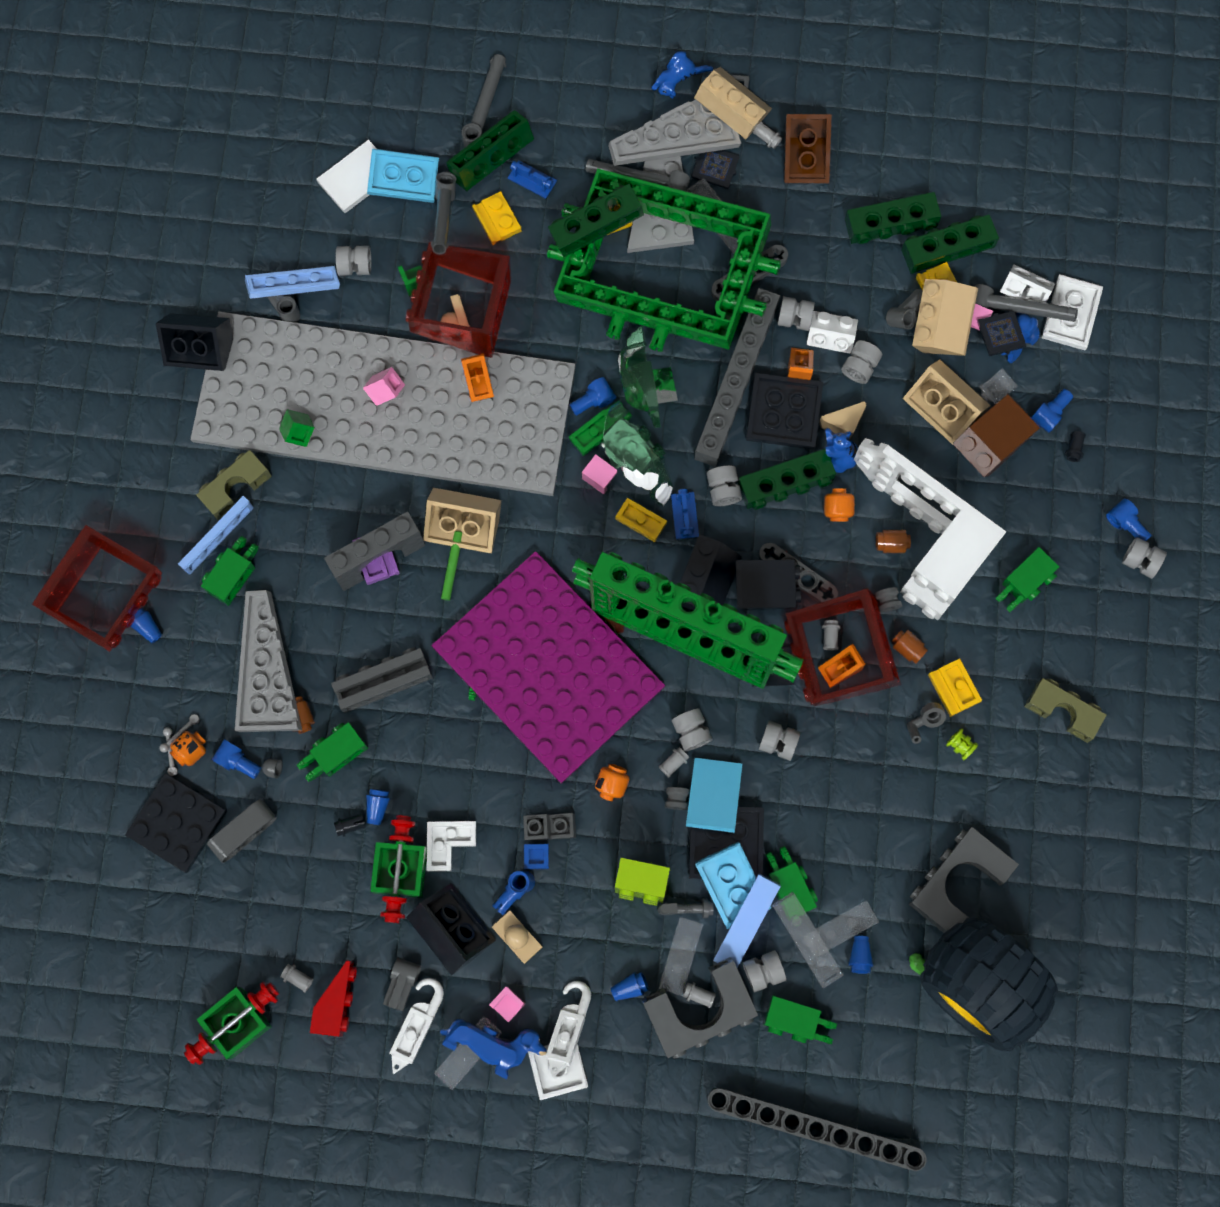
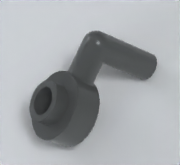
[907,703,946,744]

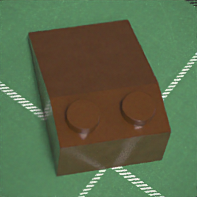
[785,114,832,183]
[952,394,1041,477]

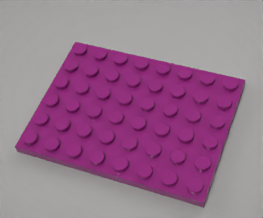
[431,551,665,784]

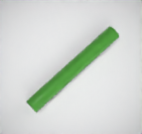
[441,531,462,601]

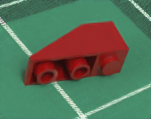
[310,961,357,1037]

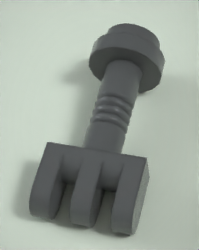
[658,898,713,918]

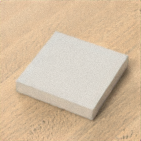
[528,1044,588,1100]

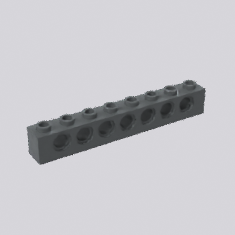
[694,288,780,467]

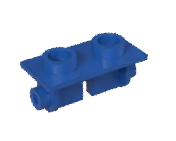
[508,160,557,199]
[671,489,699,539]

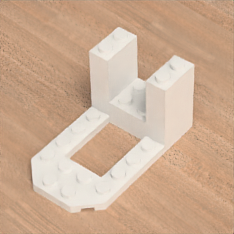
[854,438,1006,620]

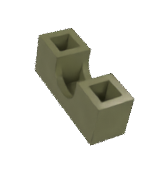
[196,450,272,521]
[1024,678,1106,743]

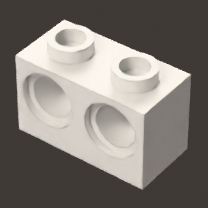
[1000,265,1055,303]

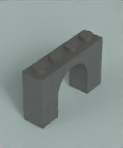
[324,511,425,591]
[909,827,1019,933]
[641,957,758,1058]

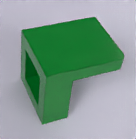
[398,265,430,296]
[279,409,315,447]

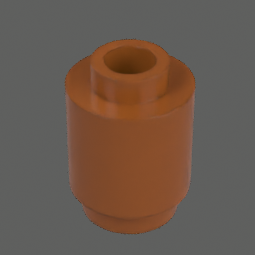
[876,530,911,553]
[892,630,928,664]
[294,697,315,734]

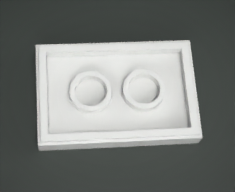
[316,140,377,213]
[1041,274,1103,350]

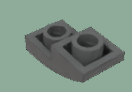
[523,813,576,841]

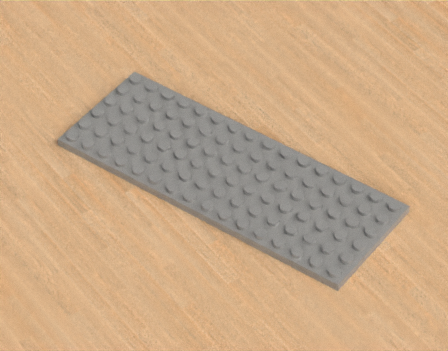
[191,311,576,496]

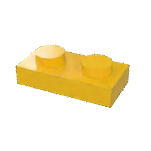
[615,498,667,542]

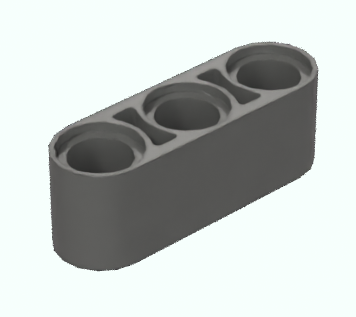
[207,799,277,863]

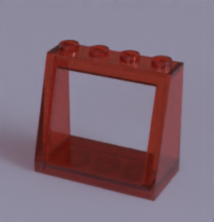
[406,242,511,358]
[32,525,162,652]
[784,588,901,707]

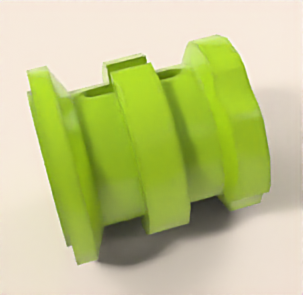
[946,728,978,760]

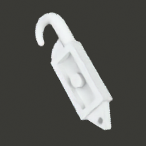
[389,978,444,1074]
[545,981,591,1078]

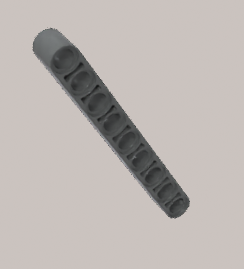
[707,1088,927,1171]

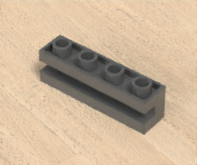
[331,647,433,713]

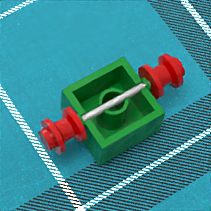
[370,815,427,923]
[184,982,279,1065]

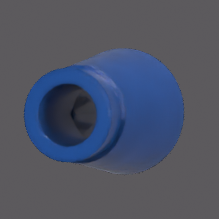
[128,608,162,644]
[366,789,390,825]
[849,936,873,974]
[611,972,649,1001]

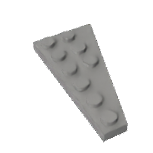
[608,99,741,166]
[627,156,694,253]
[235,590,302,732]

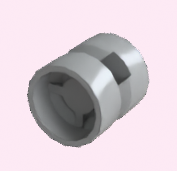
[336,246,372,276]
[778,296,815,331]
[841,340,883,384]
[706,465,742,506]
[1122,537,1167,579]
[672,708,713,752]
[759,720,801,761]
[742,950,786,992]

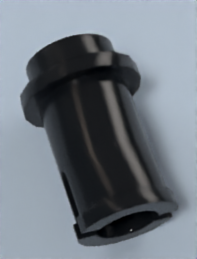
[1065,431,1086,462]
[334,813,366,837]

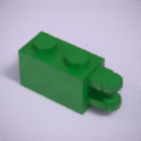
[201,536,259,606]
[995,547,1059,612]
[297,722,369,782]
[766,846,818,921]
[763,996,837,1045]

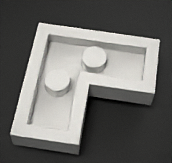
[427,821,476,871]

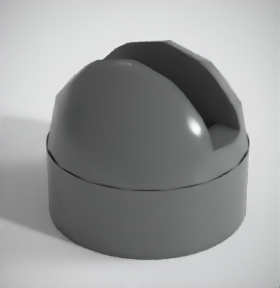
[262,758,283,779]

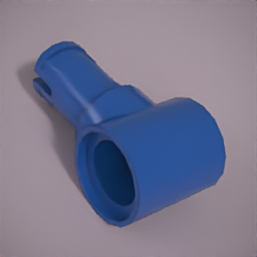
[569,377,617,416]
[1032,389,1073,433]
[1106,498,1152,541]
[211,739,261,779]
[492,871,535,915]

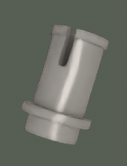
[753,121,782,149]
[822,620,841,650]
[658,747,689,778]
[280,964,314,993]
[682,982,716,1008]

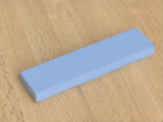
[245,266,340,299]
[178,496,253,574]
[713,874,781,968]

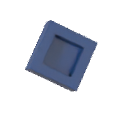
[524,844,549,870]

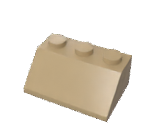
[694,67,772,139]
[912,279,978,356]
[903,360,991,444]
[423,488,501,554]

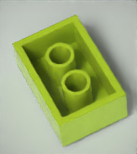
[615,858,670,906]

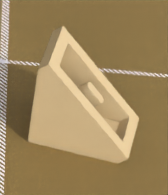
[819,401,866,440]

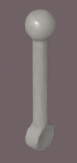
[160,714,200,752]
[163,727,178,776]

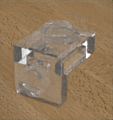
[979,368,1018,404]

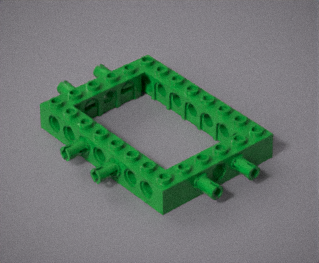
[547,168,781,352]
[572,552,804,690]

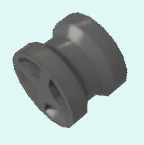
[875,587,902,613]
[665,787,690,810]

